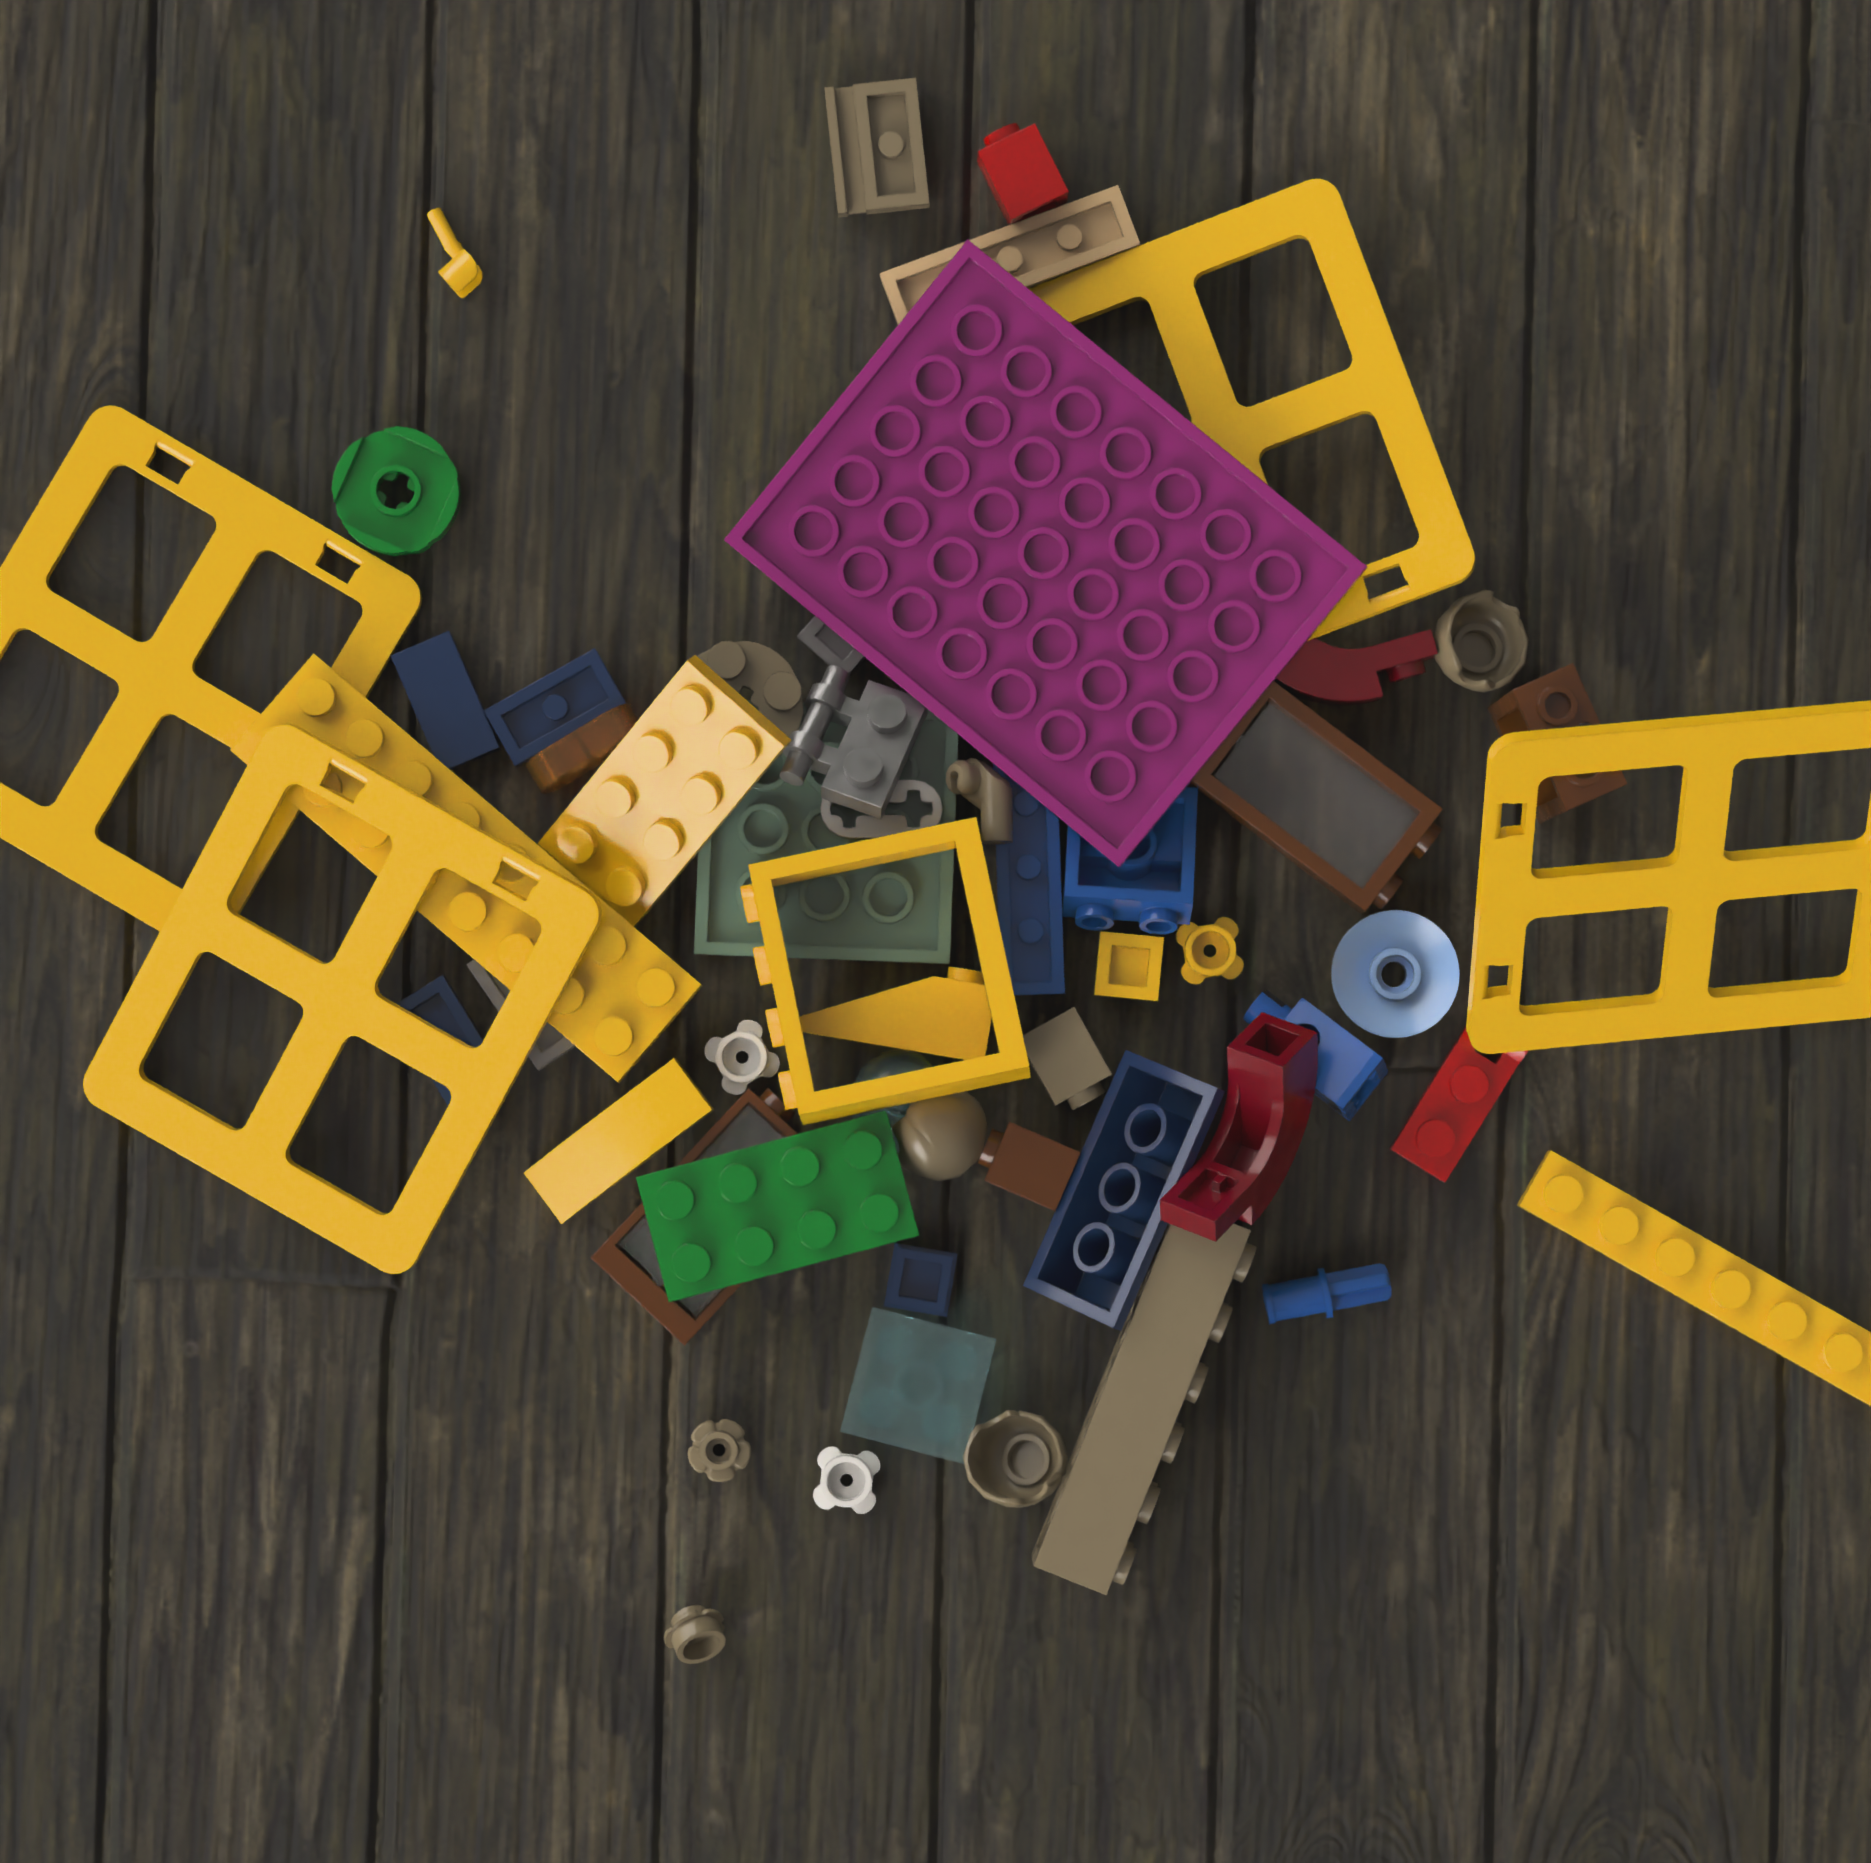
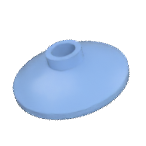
[1331,910,1460,1038]

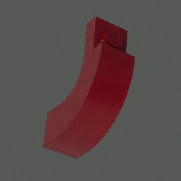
[1274,629,1438,706]
[1160,1012,1318,1242]

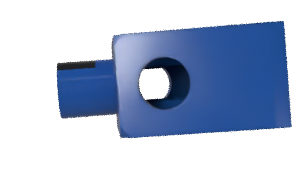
[1243,989,1389,1122]

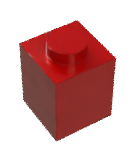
[977,123,1069,225]

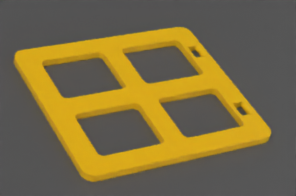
[1029,179,1475,641]
[0,405,422,931]
[1466,700,1871,1054]
[83,724,602,1274]

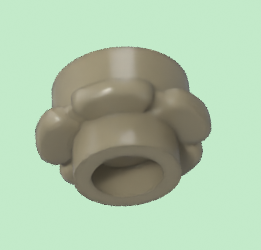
[688,1419,751,1482]
[664,1605,726,1664]

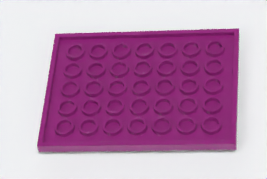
[724,239,1368,867]

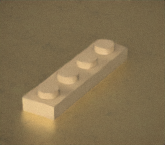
[880,185,1140,325]

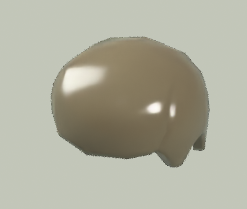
[1433,590,1529,692]
[892,1091,987,1181]
[963,1410,1068,1508]

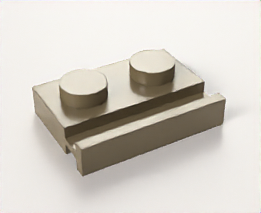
[824,78,930,218]

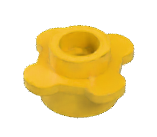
[1176,917,1244,985]

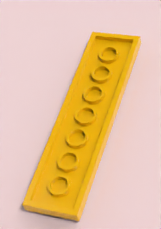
[230,653,702,1083]

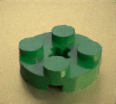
[332,426,462,556]

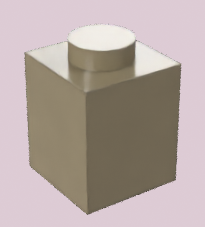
[1023,1007,1112,1110]

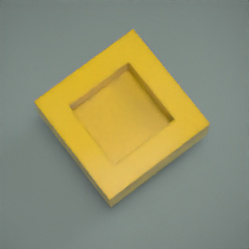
[1094,931,1164,1001]

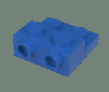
[1062,787,1198,935]

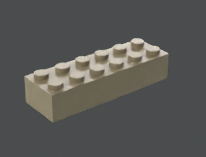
[1031,1223,1257,1595]

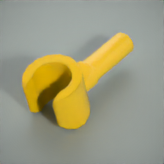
[427,208,483,298]

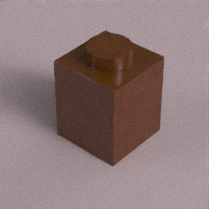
[977,1122,1080,1211]

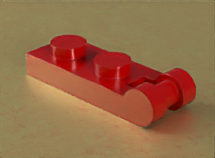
[1389,1025,1529,1183]

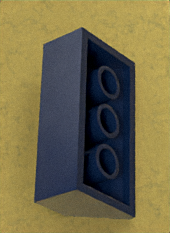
[1023,1050,1225,1331]

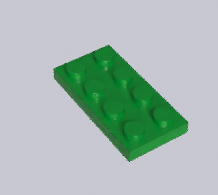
[636,1111,919,1302]

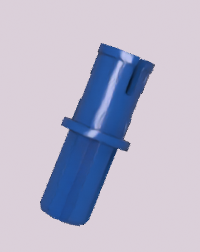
[1262,1263,1392,1325]

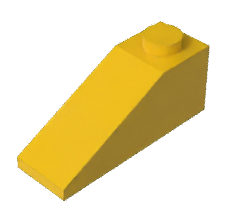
[800,966,992,1060]

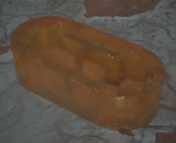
[526,703,639,794]

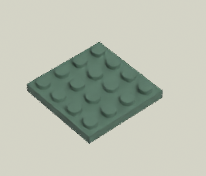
[694,700,958,964]

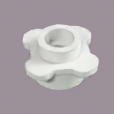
[705,1020,780,1095]
[813,1446,880,1514]

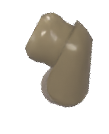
[945,758,1013,845]

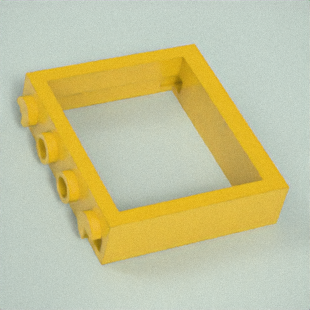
[740,817,1031,1125]

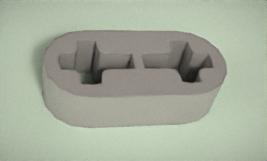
[820,780,943,839]

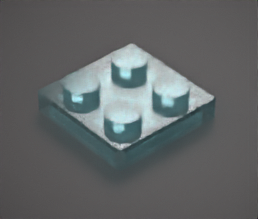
[840,1306,996,1464]

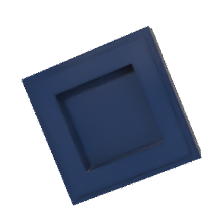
[884,1243,958,1317]

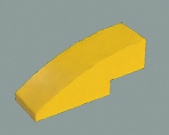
[524,1058,714,1224]

